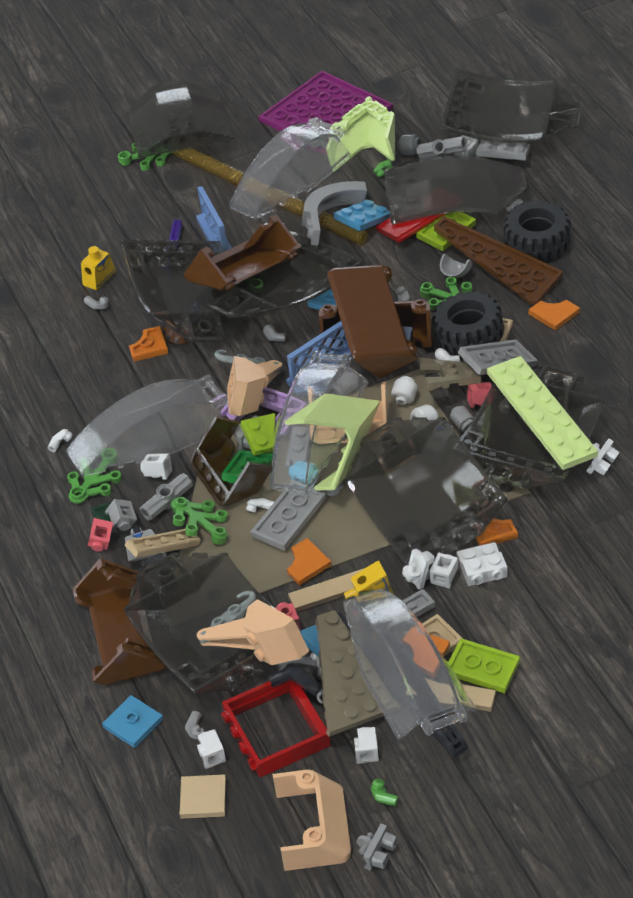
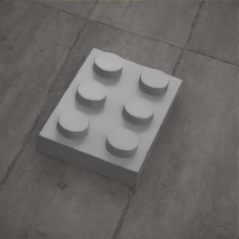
[476,139,531,160]

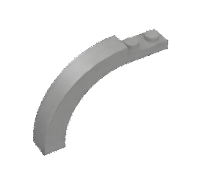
[301,181,367,246]

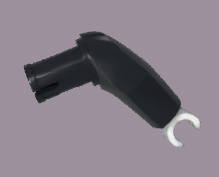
[268,663,323,703]

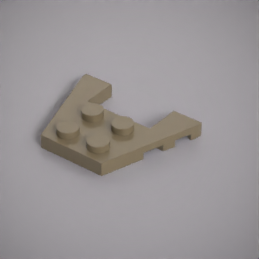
[418,358,481,390]

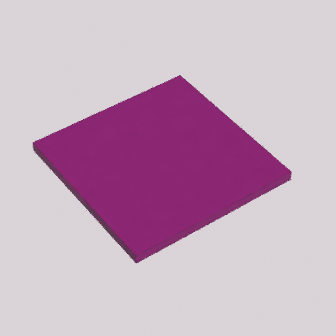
[258,71,393,154]

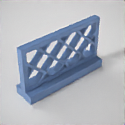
[196,186,232,255]
[286,321,353,393]

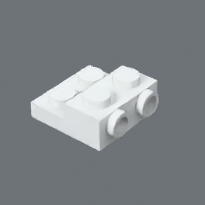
[456,542,507,586]

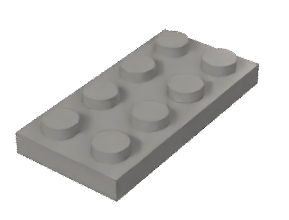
[458,340,538,375]
[250,480,326,551]

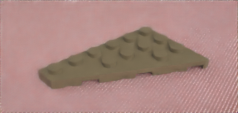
[315,610,401,737]

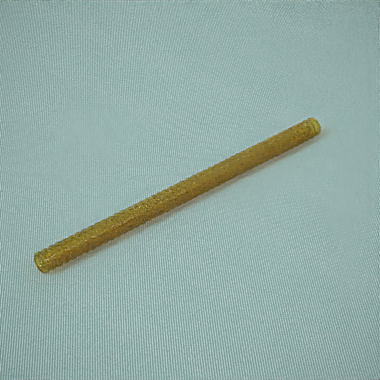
[172,142,367,245]

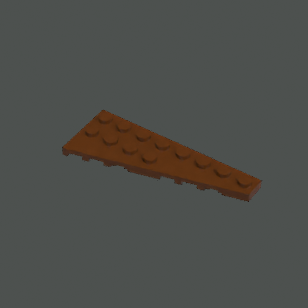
[434,216,563,306]

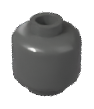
[397,134,422,156]

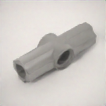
[417,136,468,159]
[139,473,193,521]

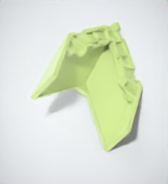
[324,96,395,172]
[284,394,380,490]

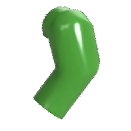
[374,159,392,178]
[371,779,398,807]

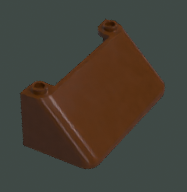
[183,214,301,291]
[327,265,418,379]
[319,299,432,352]
[73,558,172,685]

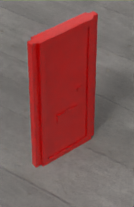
[375,187,464,243]

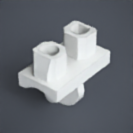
[587,439,619,475]
[402,549,435,590]

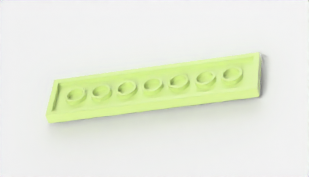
[487,356,598,470]

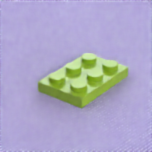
[416,209,476,251]
[445,638,520,693]

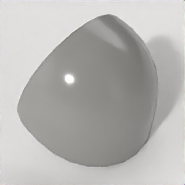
[440,254,473,278]

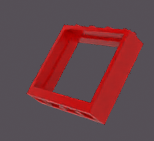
[221,680,331,777]

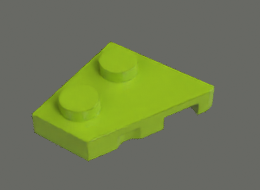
[240,413,275,456]

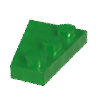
[222,450,276,484]

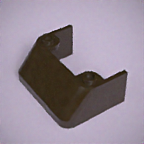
[190,416,273,506]

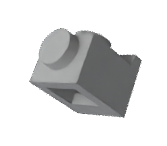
[105,499,137,531]

